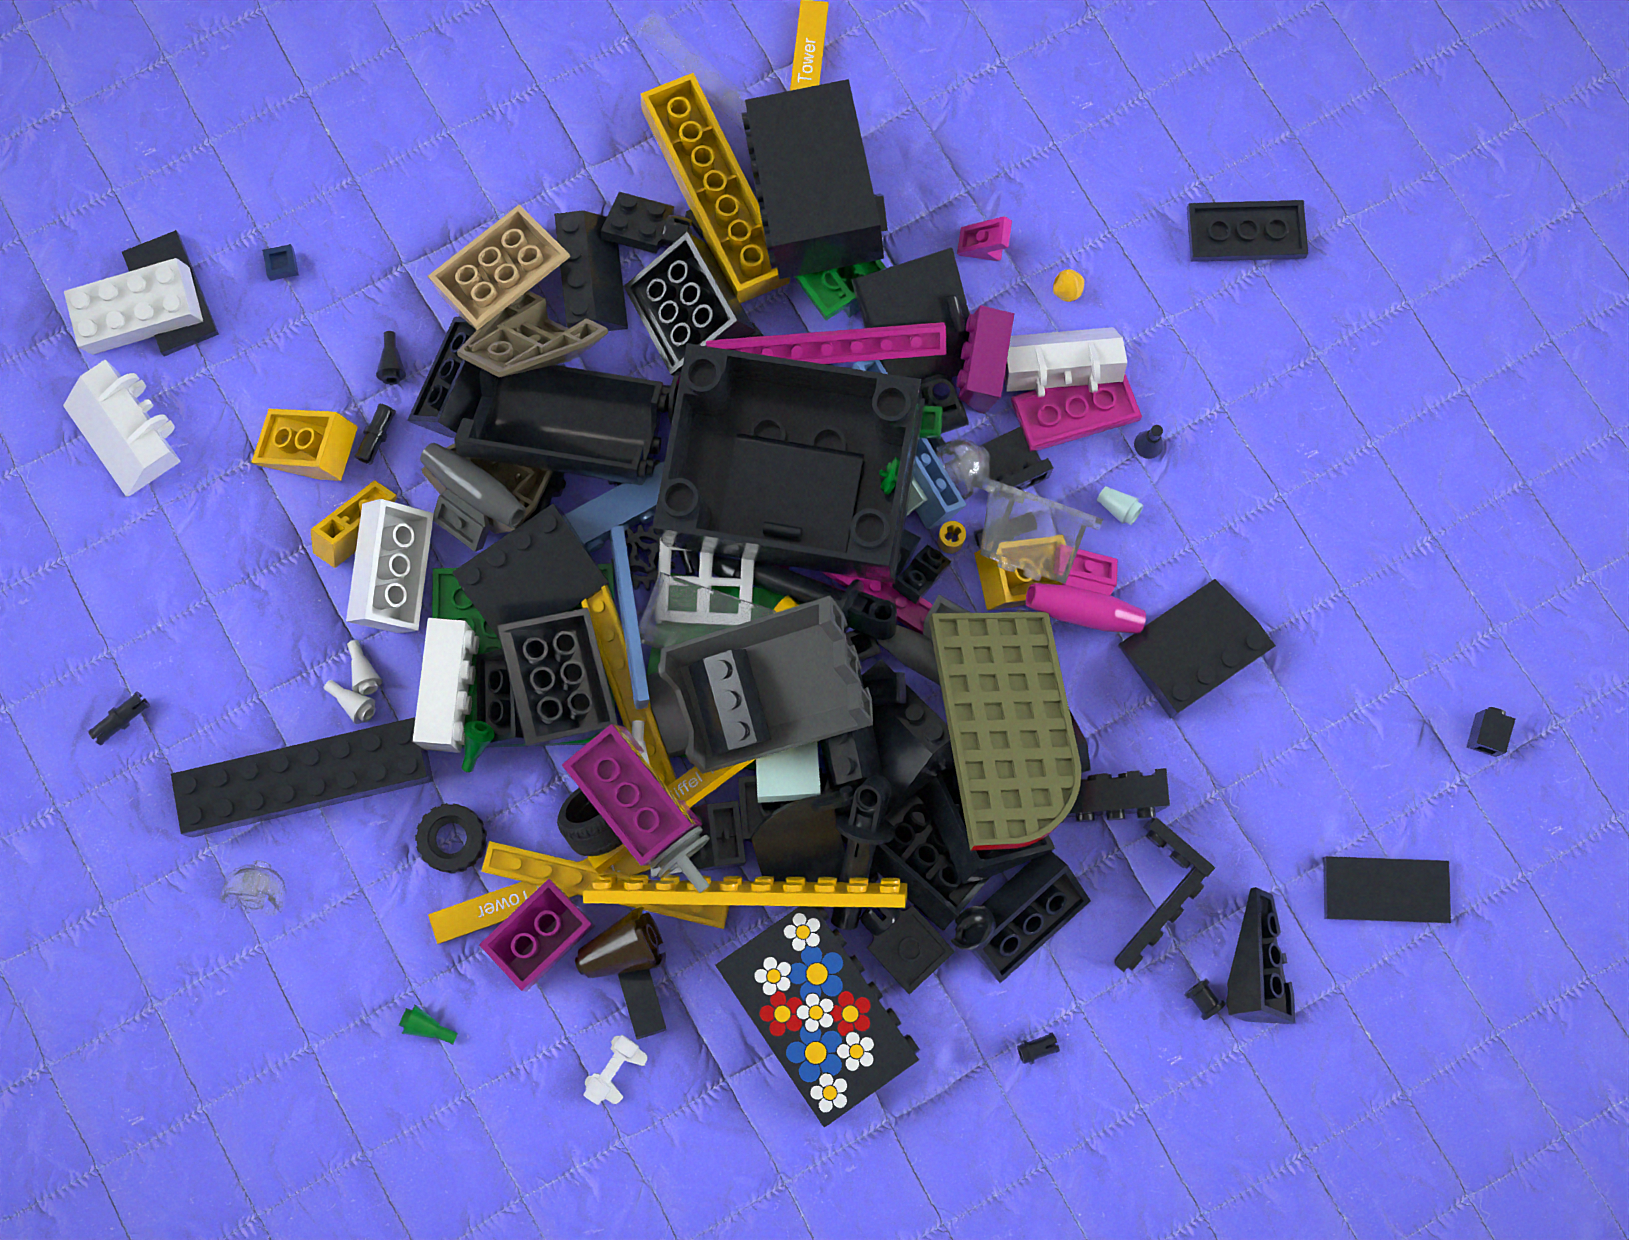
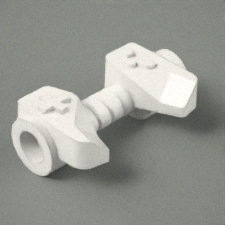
[583,1034,648,1105]

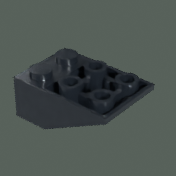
[650,801,746,878]

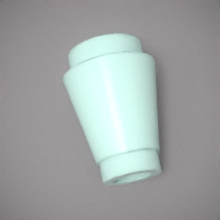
[1097,486,1144,525]

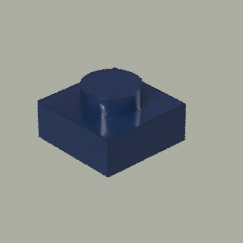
[262,244,299,281]

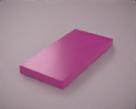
[1011,374,1142,452]

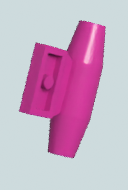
[1026,545,1146,633]

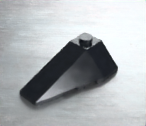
[1226,887,1295,1024]

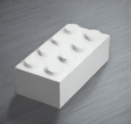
[64,258,203,355]
[346,499,434,634]
[413,618,479,753]

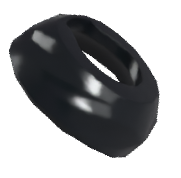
[951,906,996,952]

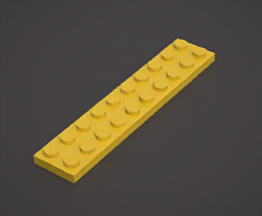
[583,874,907,908]

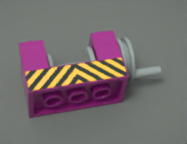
[562,724,710,893]

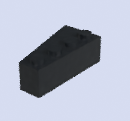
[1061,768,1170,823]

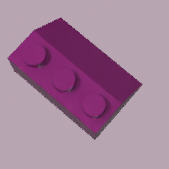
[956,305,1015,414]
[479,879,595,992]

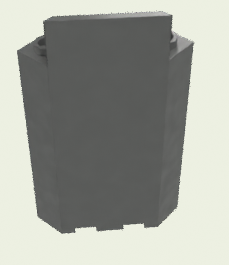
[646,596,873,774]

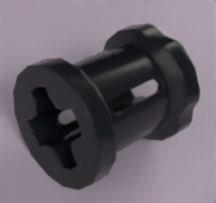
[1184,978,1226,1020]

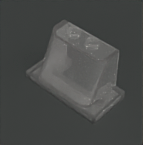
[971,474,1103,584]

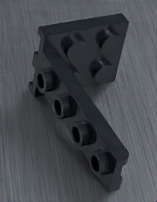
[1114,817,1216,972]

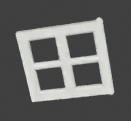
[655,537,754,625]

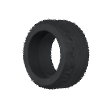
[557,788,623,856]

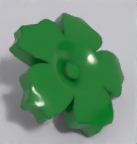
[879,457,900,495]

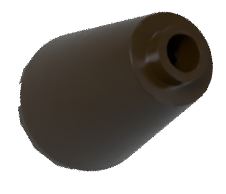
[575,906,666,978]

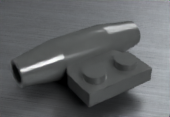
[420,443,526,552]
[877,594,971,686]

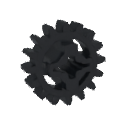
[611,525,677,591]

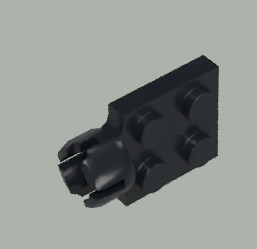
[601,192,693,254]
[860,905,955,995]

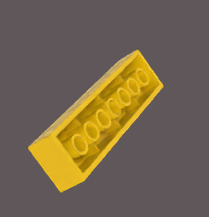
[640,73,790,304]

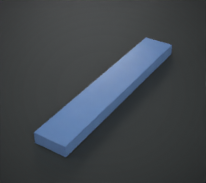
[610,525,649,710]

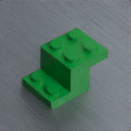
[794,260,886,321]

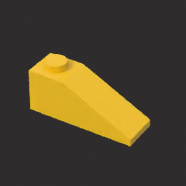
[310,480,397,568]

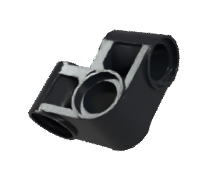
[921,373,969,434]

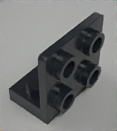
[971,426,1054,503]

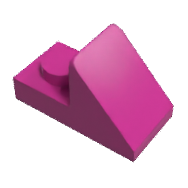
[957,216,1012,261]

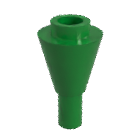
[461,721,494,772]
[398,1005,458,1045]

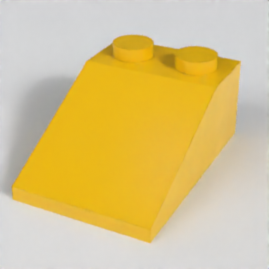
[251,408,358,481]
[974,536,1069,611]

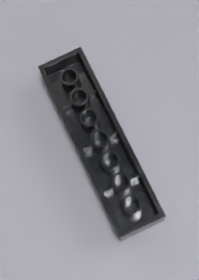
[171,717,433,838]

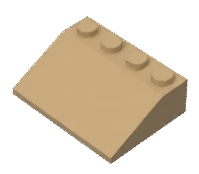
[428,205,570,330]

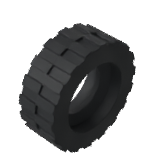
[415,803,487,873]

